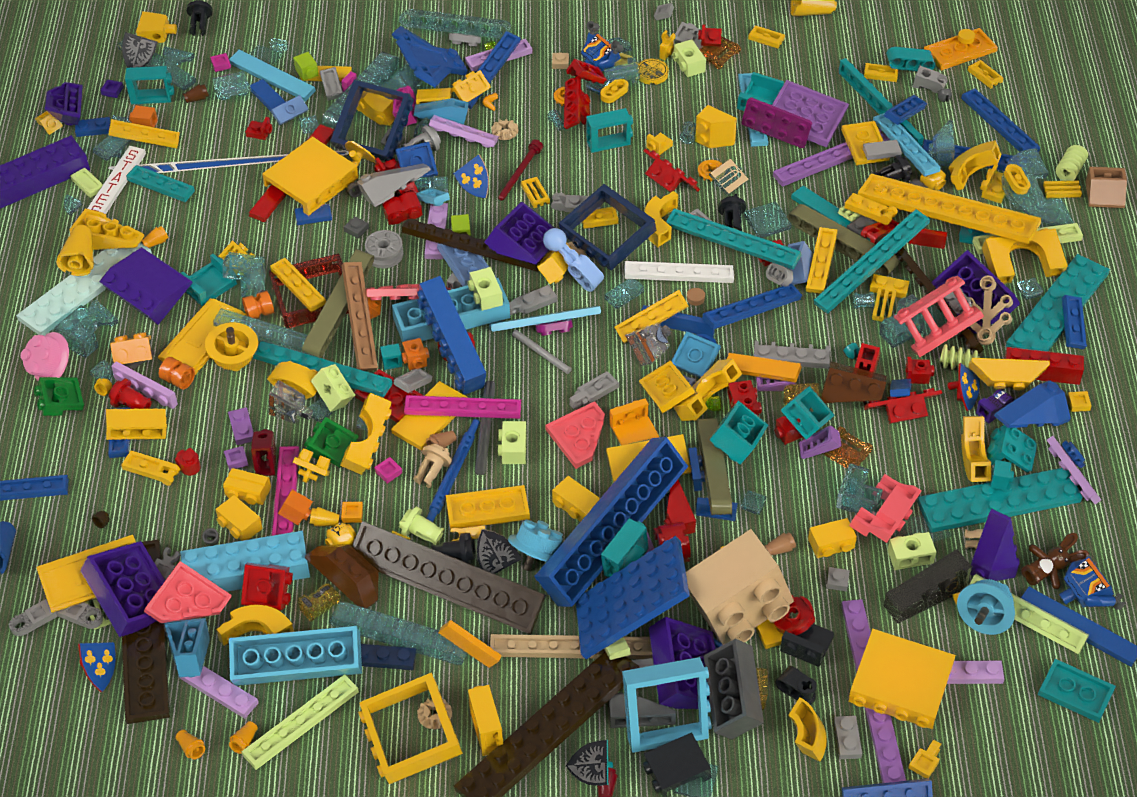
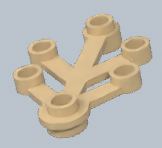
[969,276,1013,345]

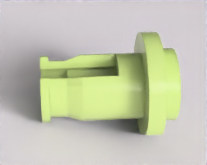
[399,506,444,545]

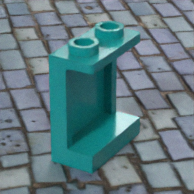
[737,72,784,111]
[181,254,237,307]

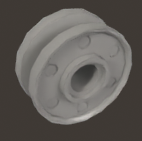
[365,230,404,269]

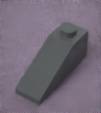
[609,692,676,728]

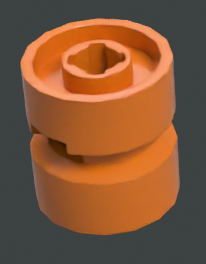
[242,291,274,321]
[159,357,195,390]

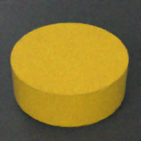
[958,29,975,44]

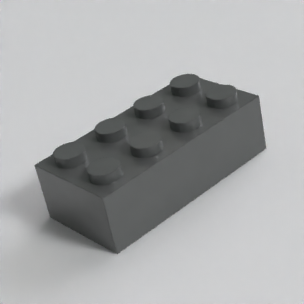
[704,638,764,740]

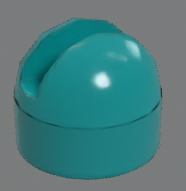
[843,343,860,359]

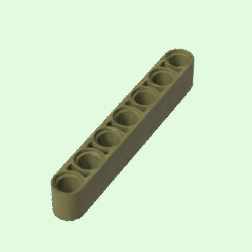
[787,204,899,276]
[302,249,374,358]
[697,418,732,515]

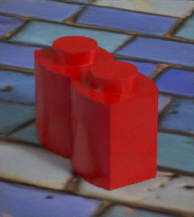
[382,192,423,225]

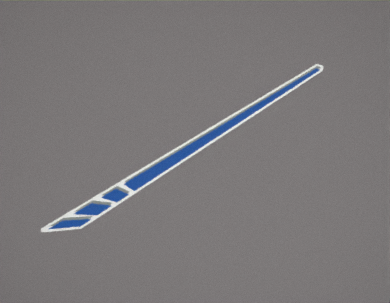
[109,150,349,173]

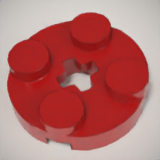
[773,595,815,636]

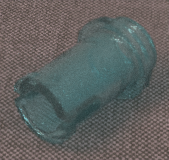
[548,110,565,131]

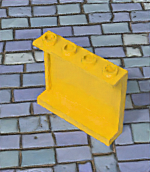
[262,137,358,216]
[848,629,956,729]

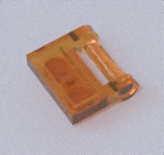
[700,36,741,69]
[822,426,873,472]

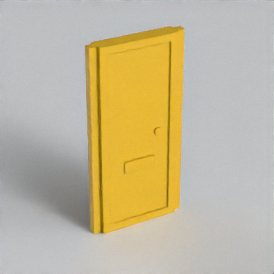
[158,298,247,375]
[36,535,136,613]

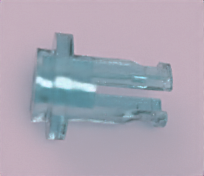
[604,57,641,84]

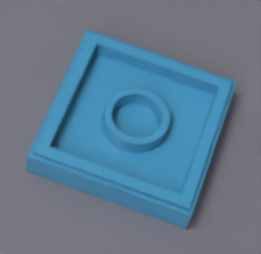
[672,331,721,378]

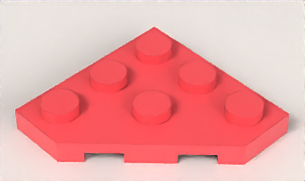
[367,284,419,300]
[545,401,605,469]
[144,561,232,623]

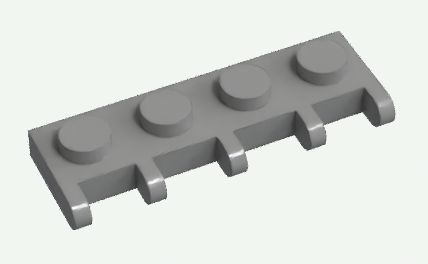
[754,340,830,369]

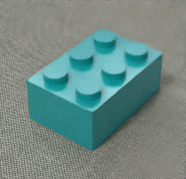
[709,401,769,465]

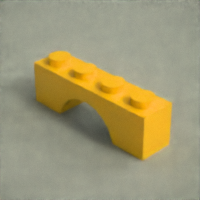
[673,359,742,421]
[340,393,392,475]

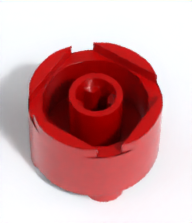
[653,522,691,563]

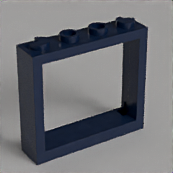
[330,80,414,161]
[559,184,657,270]

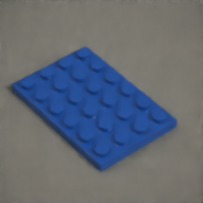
[576,536,690,659]

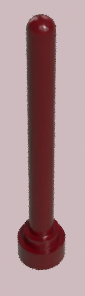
[498,139,544,201]

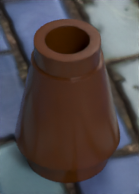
[183,84,209,103]

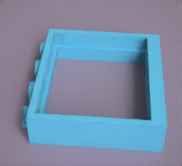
[622,657,712,753]

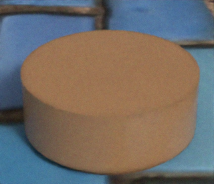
[687,288,705,306]

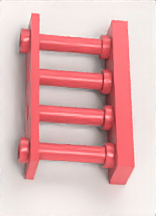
[893,276,984,357]

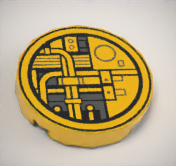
[636,59,669,85]

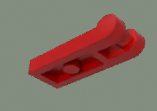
[861,219,900,245]

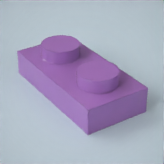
[228,407,254,445]

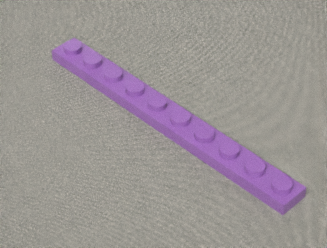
[841,599,906,783]

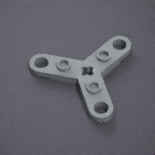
[9,599,103,636]

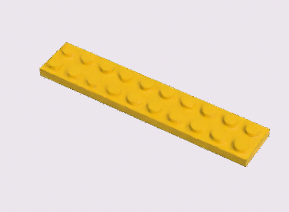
[858,173,1041,244]

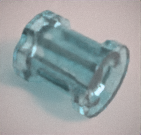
[679,121,696,144]
[853,292,874,309]

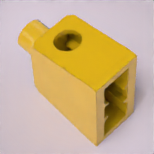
[136,11,177,43]

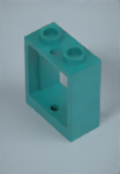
[125,66,175,104]
[586,108,633,153]
[781,386,835,440]
[601,518,649,578]

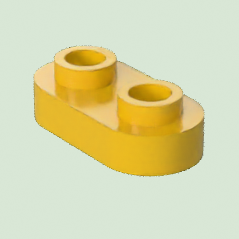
[600,79,628,103]
[1004,164,1031,195]

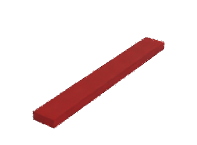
[249,124,335,222]

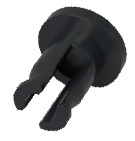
[186,0,213,36]
[872,155,912,181]
[718,194,746,231]
[431,533,476,564]

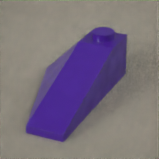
[969,509,1020,581]

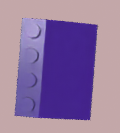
[484,201,554,264]
[99,247,193,325]
[931,250,1020,334]
[80,541,165,637]
[649,617,715,709]

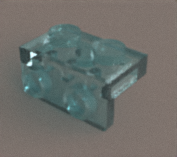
[212,71,251,100]

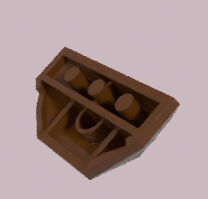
[305,545,379,612]

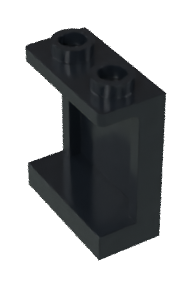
[642,732,712,797]

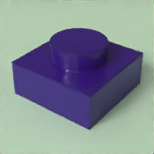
[100,79,124,98]

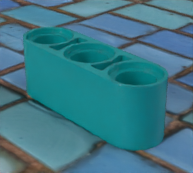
[886,47,935,71]

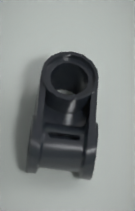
[775,666,817,705]

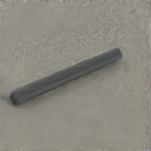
[475,381,495,475]

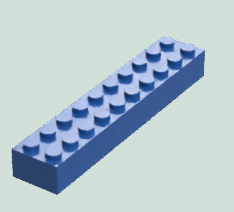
[534,437,688,607]

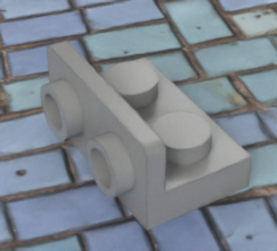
[674,22,705,53]

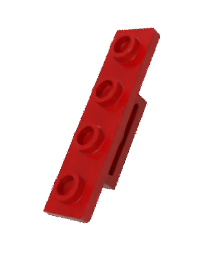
[564,76,591,129]
[644,148,700,193]
[864,388,942,424]

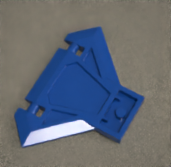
[392,26,468,88]

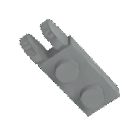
[551,193,601,212]

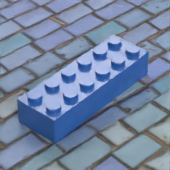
[417,276,486,395]

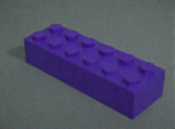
[0,135,90,209]

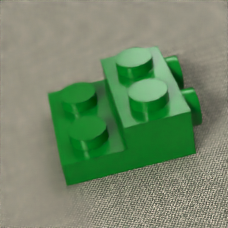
[34,377,84,416]
[304,417,359,468]

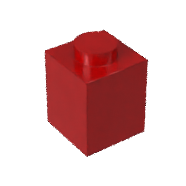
[774,416,803,445]

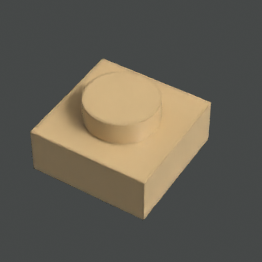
[552,53,569,69]

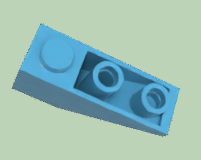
[413,98,469,125]

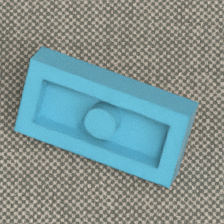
[416,188,450,206]

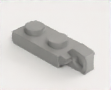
[509,285,558,316]
[569,372,619,410]

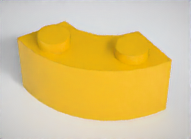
[357,91,395,125]
[537,242,572,284]
[267,361,318,400]
[788,697,827,762]

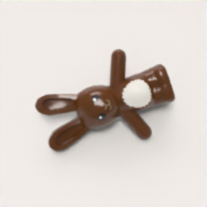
[1021,533,1089,590]

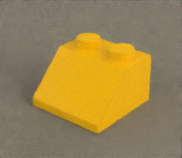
[695,105,737,148]

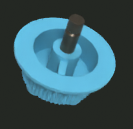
[508,520,563,571]
[957,579,1015,635]

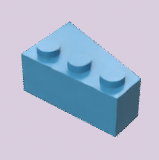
[164,618,210,678]

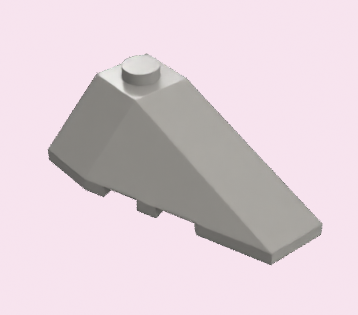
[357,163,431,207]

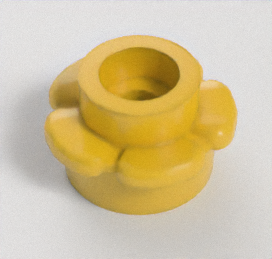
[94,378,112,396]

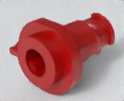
[109,378,152,409]

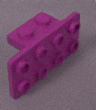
[741,97,812,148]

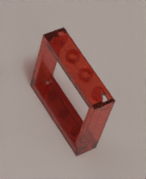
[268,253,349,329]

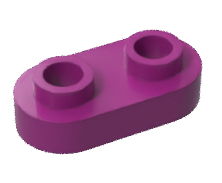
[535,319,573,336]

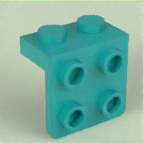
[987,425,1037,473]

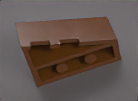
[820,361,886,403]

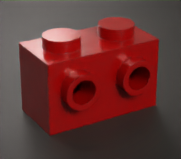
[728,380,762,417]

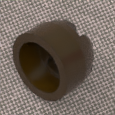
[92,511,110,529]

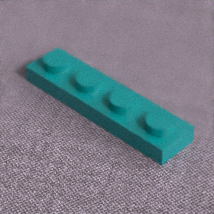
[126,165,195,202]

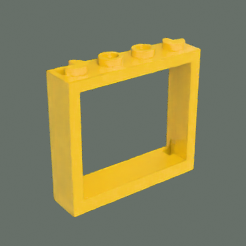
[358,672,463,784]

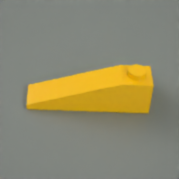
[69,209,144,250]

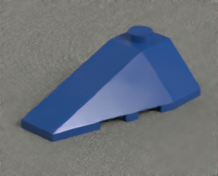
[994,380,1071,428]

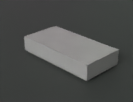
[319,67,344,101]
[863,140,902,160]
[394,368,433,393]

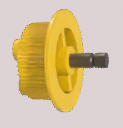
[205,322,258,371]

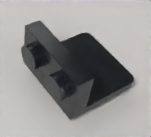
[780,624,834,667]

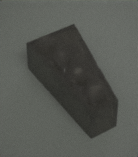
[883,549,972,624]

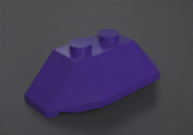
[45,82,83,125]

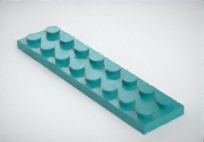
[1006,254,1110,352]
[917,468,1083,533]

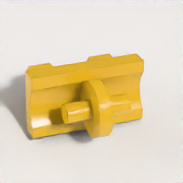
[293,448,331,484]

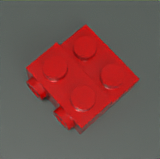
[241,563,293,611]

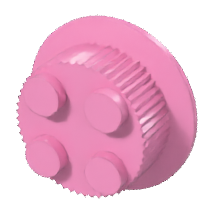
[21,332,70,381]

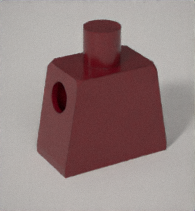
[251,429,276,476]

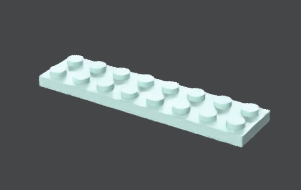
[16,242,152,336]

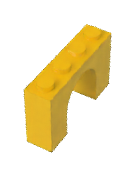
[982,228,1068,284]

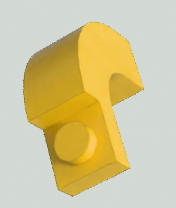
[949,140,1002,190]
[644,191,678,247]
[961,416,991,482]
[216,605,294,646]

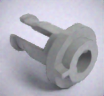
[403,125,441,151]

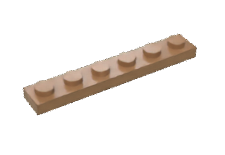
[342,262,378,371]

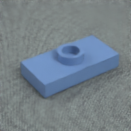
[271,95,309,126]

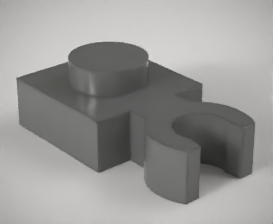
[155,547,181,581]

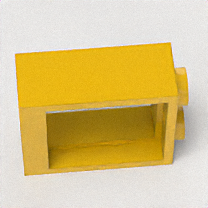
[468,685,503,756]

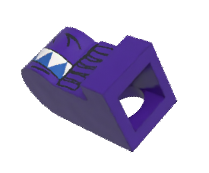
[976,389,1014,424]

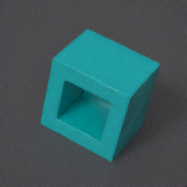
[380,343,403,370]
[990,460,1014,490]

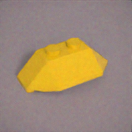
[968,358,1050,390]

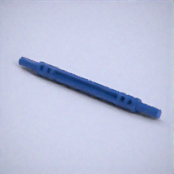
[426,419,480,522]

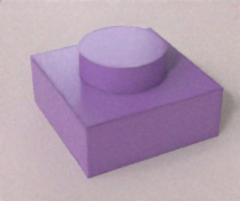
[224,446,248,470]

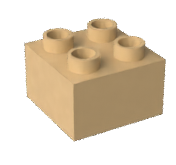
[686,529,794,645]

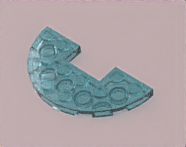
[1002,148,1074,226]

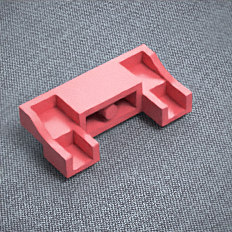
[849,474,922,543]

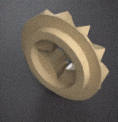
[491,118,519,140]
[417,698,452,729]

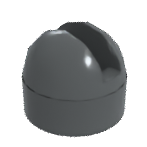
[938,89,952,102]
[347,182,362,198]
[202,528,220,546]

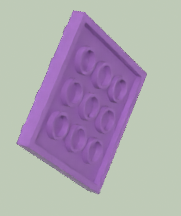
[772,80,849,147]

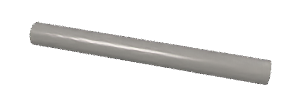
[512,330,571,374]

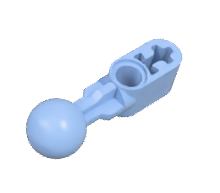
[543,228,604,292]

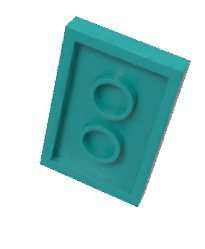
[1038,659,1116,723]

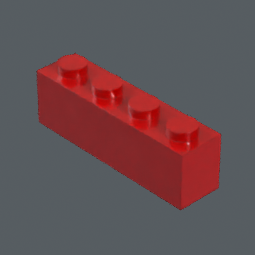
[1004,347,1084,385]

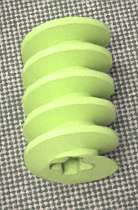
[1056,145,1088,181]
[939,344,980,370]

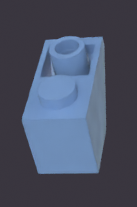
[788,241,813,285]

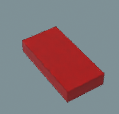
[909,229,948,249]

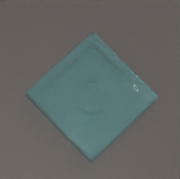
[744,202,792,238]

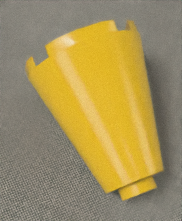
[790,0,837,16]
[56,225,94,276]

